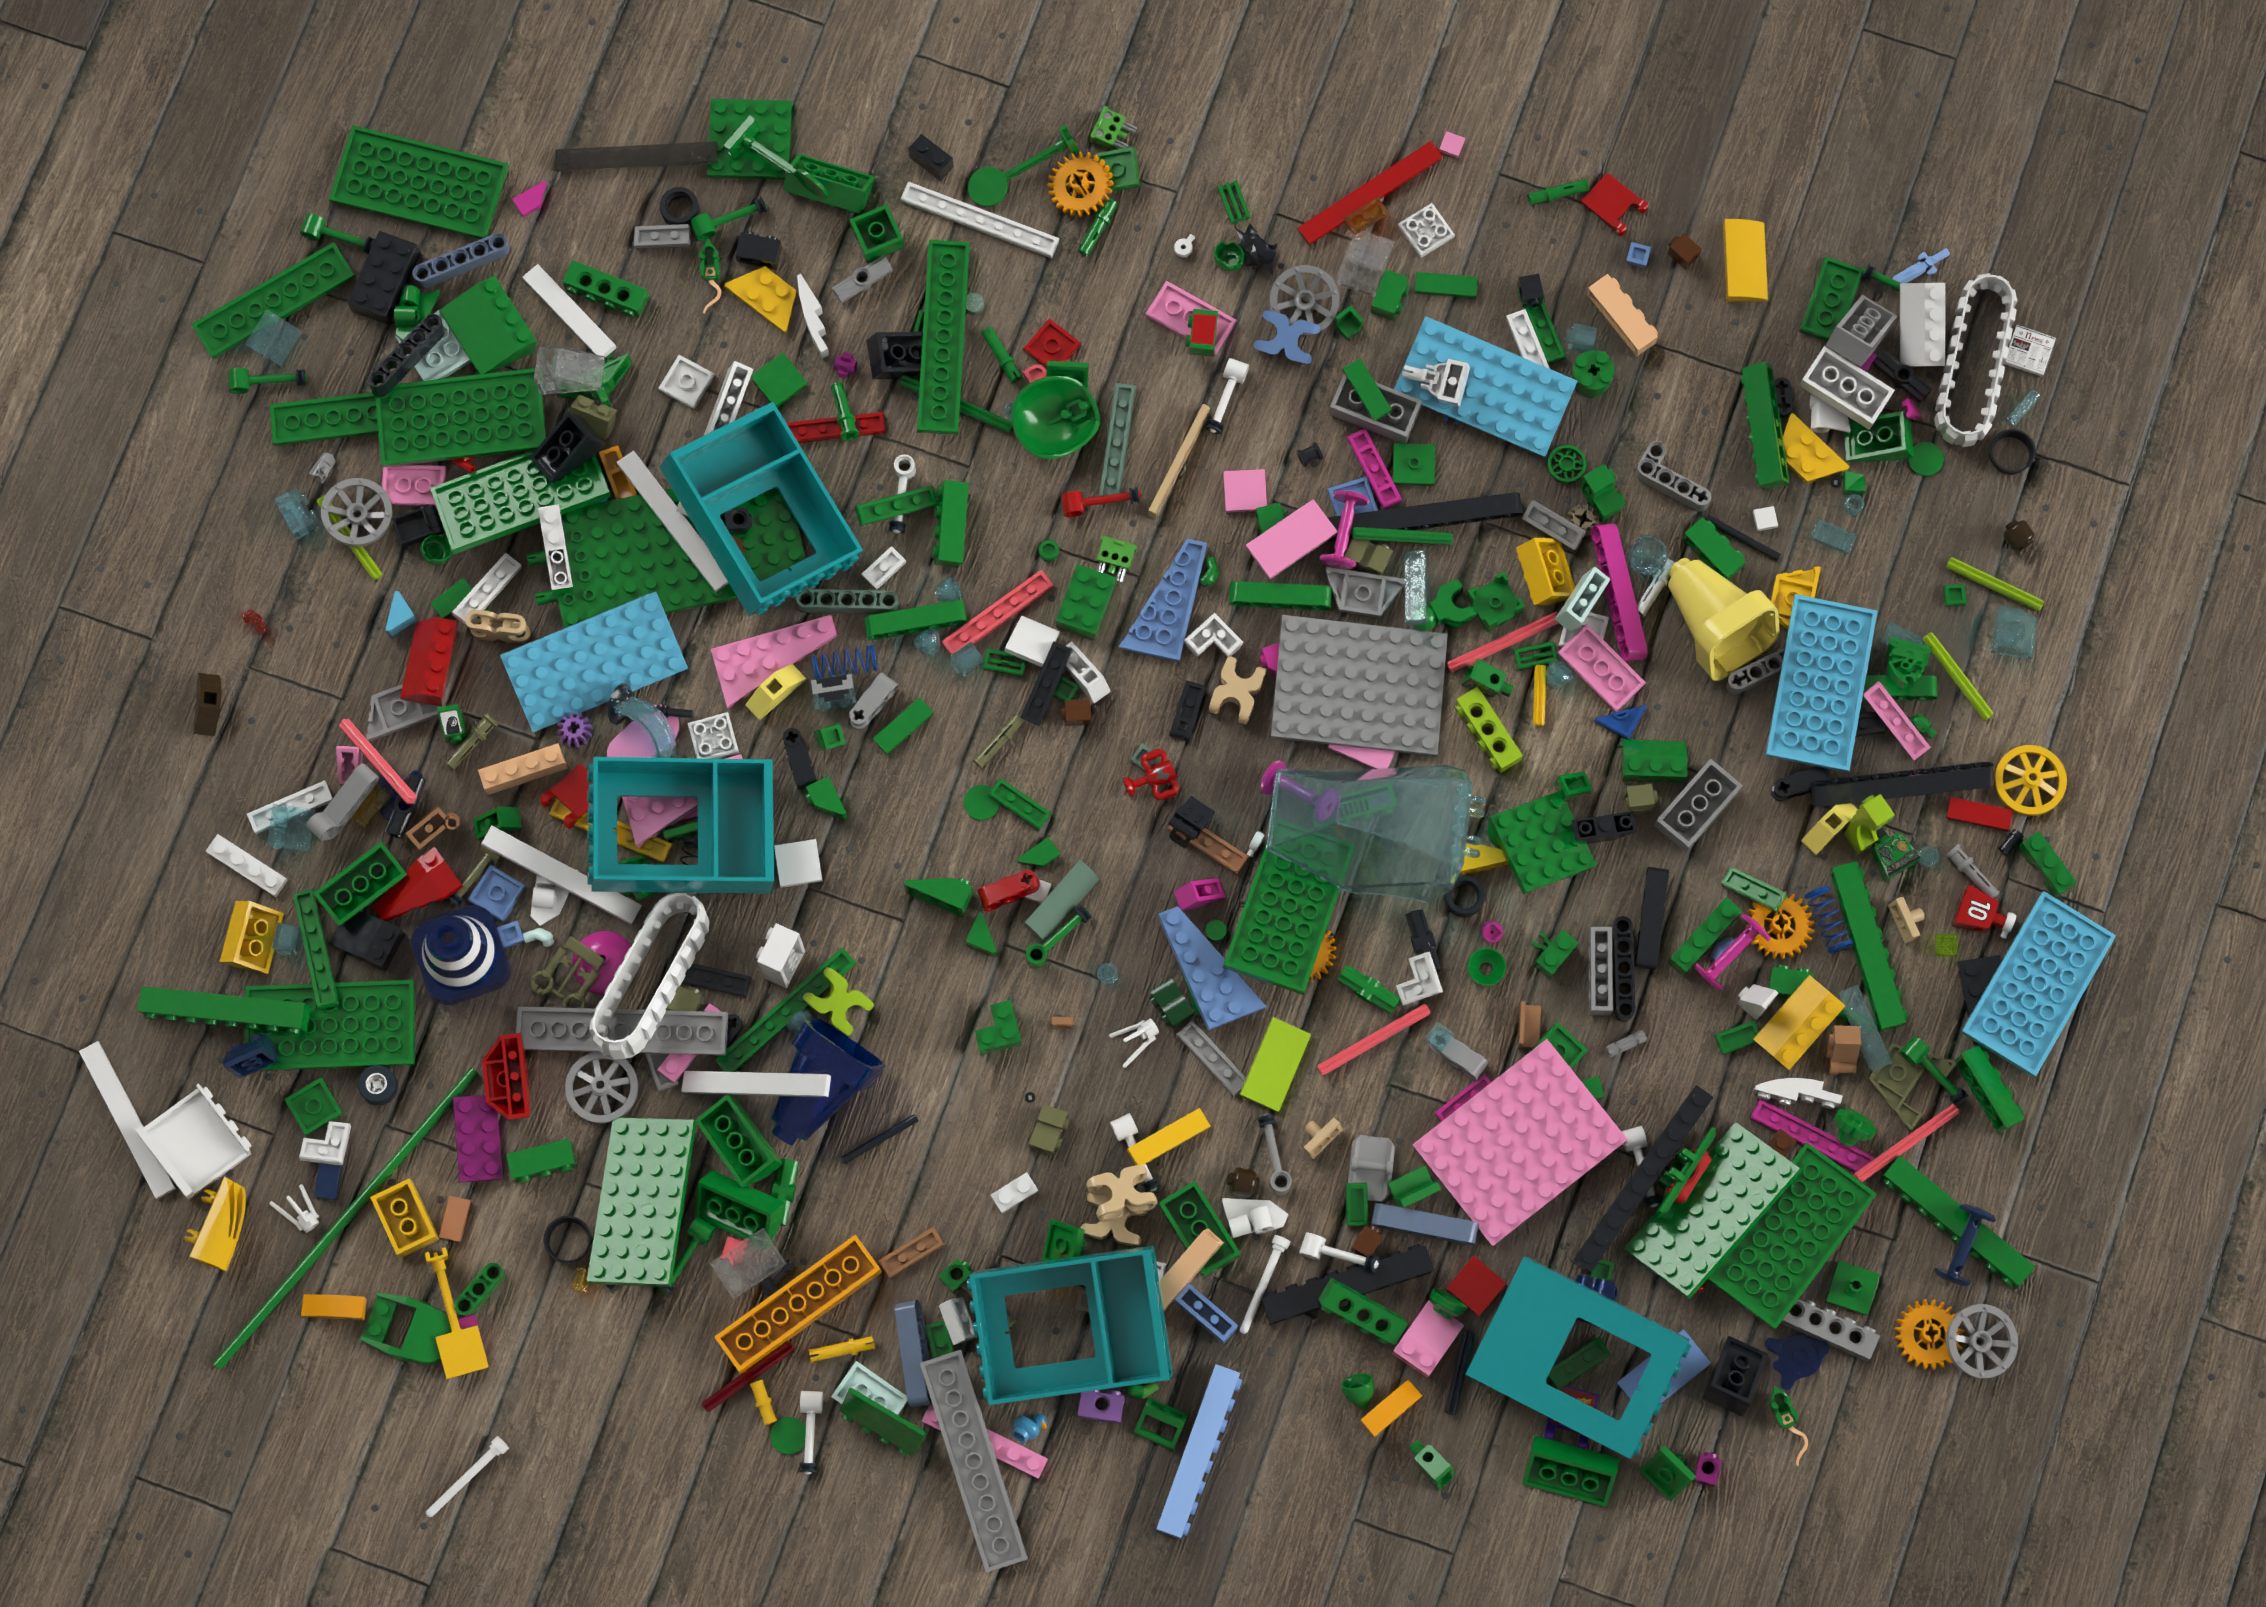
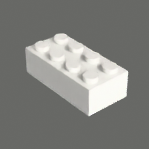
[1799,346,1895,430]
[756,923,805,989]

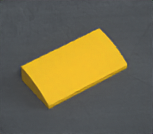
[1723,219,1768,302]

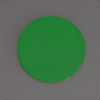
[1908,442,1944,476]
[964,785,1000,820]
[770,1417,806,1455]

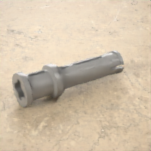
[1945,844,2000,898]

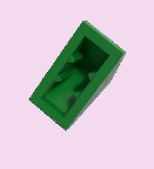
[1554,772,1593,802]
[966,913,998,957]

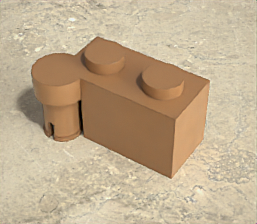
[406,805,460,850]
[1825,1025,1861,1075]

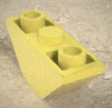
[746,664,807,721]
[1801,803,1858,855]

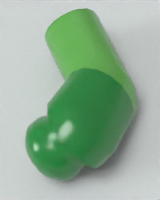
[1125,1382,1159,1399]

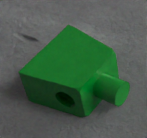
[1409,1440,1455,1491]

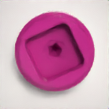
[1481,921,1503,943]

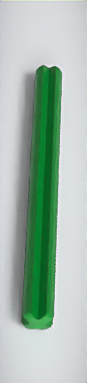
[900,375,1013,433]

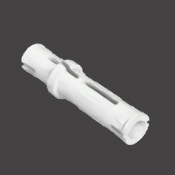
[1637,559,1675,617]

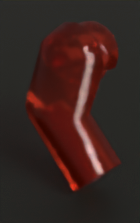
[242,609,268,635]

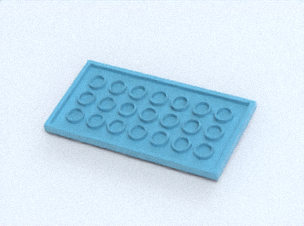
[1394,316,1577,458]
[500,591,688,732]
[1765,594,1878,773]
[1960,891,2116,1078]

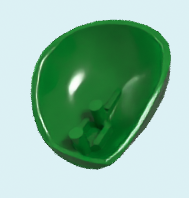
[1011,376,1100,459]

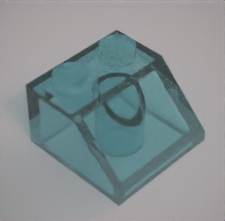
[1990,606,2037,659]

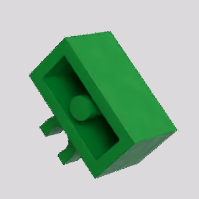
[1531,929,1579,979]

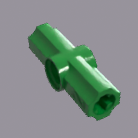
[1337,965,1401,1014]
[771,1159,799,1226]

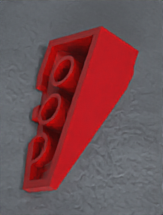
[373,847,463,921]

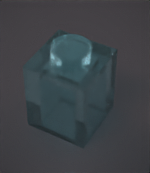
[1565,323,1598,352]
[950,642,983,678]
[272,923,301,957]

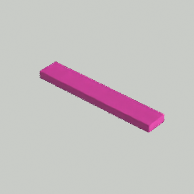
[1750,1099,1875,1173]

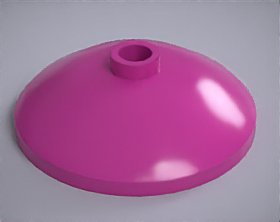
[572,931,632,994]

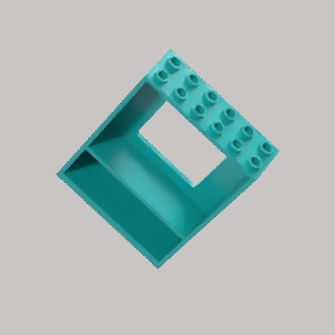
[659,402,863,617]
[587,757,774,893]
[967,1246,1173,1405]
[1465,1256,1692,1459]

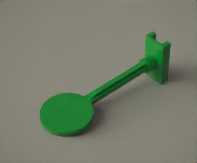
[723,115,828,199]
[968,125,1080,207]

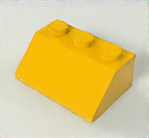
[1516,538,1575,606]
[219,901,284,974]

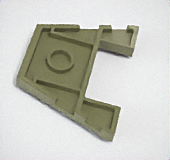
[1867,1043,1956,1131]

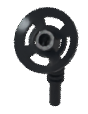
[608,683,693,725]

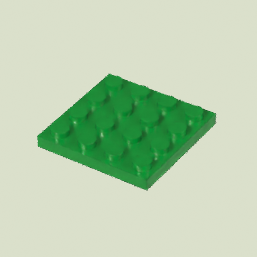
[707,99,792,180]
[1487,791,1597,895]

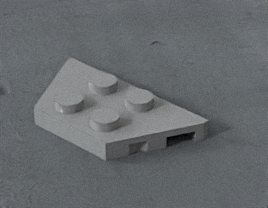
[1326,567,1406,618]
[366,684,440,742]

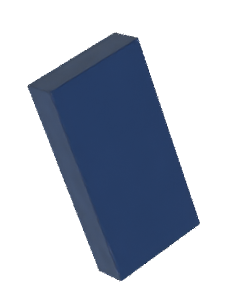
[315,1163,342,1200]

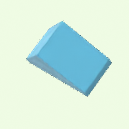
[385,591,417,637]

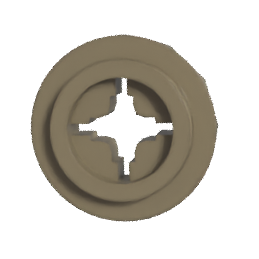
[1566,504,1599,536]

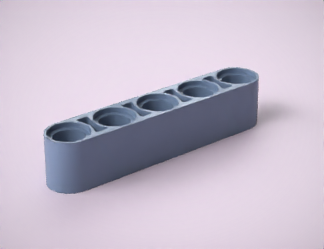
[412,233,510,288]
[1371,1203,1479,1245]
[895,1299,932,1408]

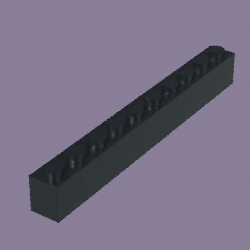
[1571,1085,1714,1274]

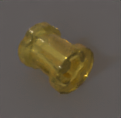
[570,1267,589,1294]

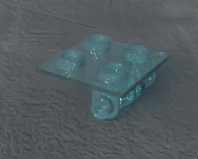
[245,310,302,366]
[267,804,316,852]

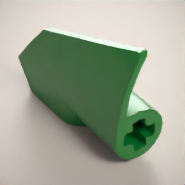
[394,285,440,341]

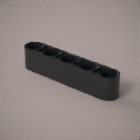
[368,314,445,397]
[1635,867,1669,970]
[1612,916,1636,1022]

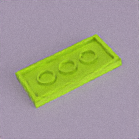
[1239,1017,1311,1112]

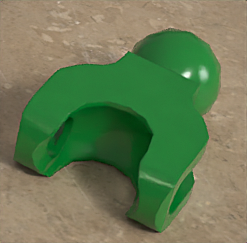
[1411,580,1478,632]

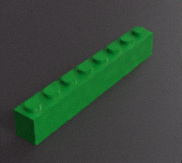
[1829,861,1908,1033]
[137,986,311,1035]
[1881,1156,2035,1289]

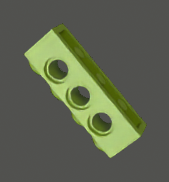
[1454,686,1523,773]

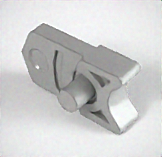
[309,453,336,483]

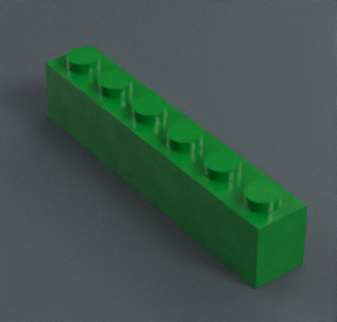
[1741,362,1790,490]

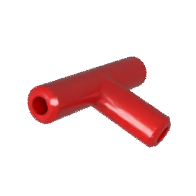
[447,457,477,473]

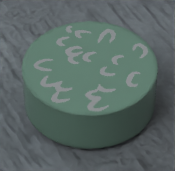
[966,293,984,315]

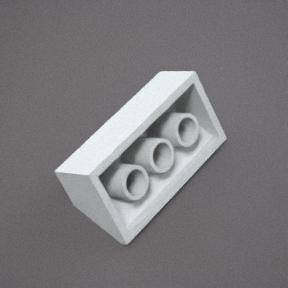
[1900,283,1945,366]

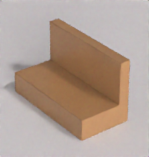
[1517,1001,1541,1049]

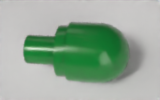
[1910,714,1937,739]

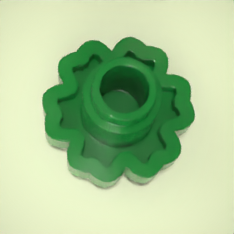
[1834,1108,1877,1147]

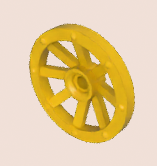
[1994,745,2067,816]

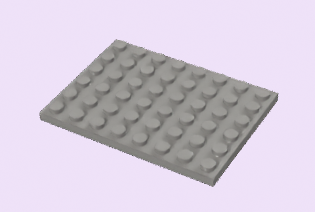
[1270,615,1448,757]

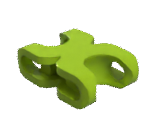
[802,967,874,1036]

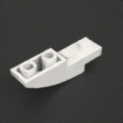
[538,504,573,590]
[1753,1078,1842,1109]

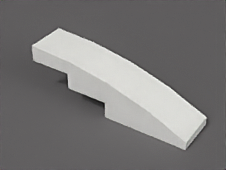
[797,274,829,359]

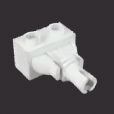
[1402,359,1470,408]

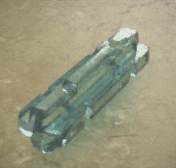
[2008,390,2040,425]

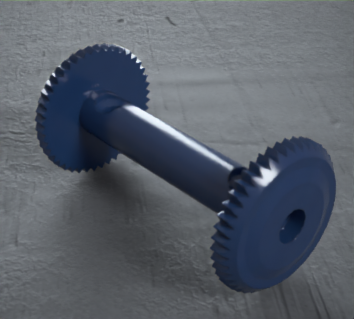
[1935,1204,1996,1286]

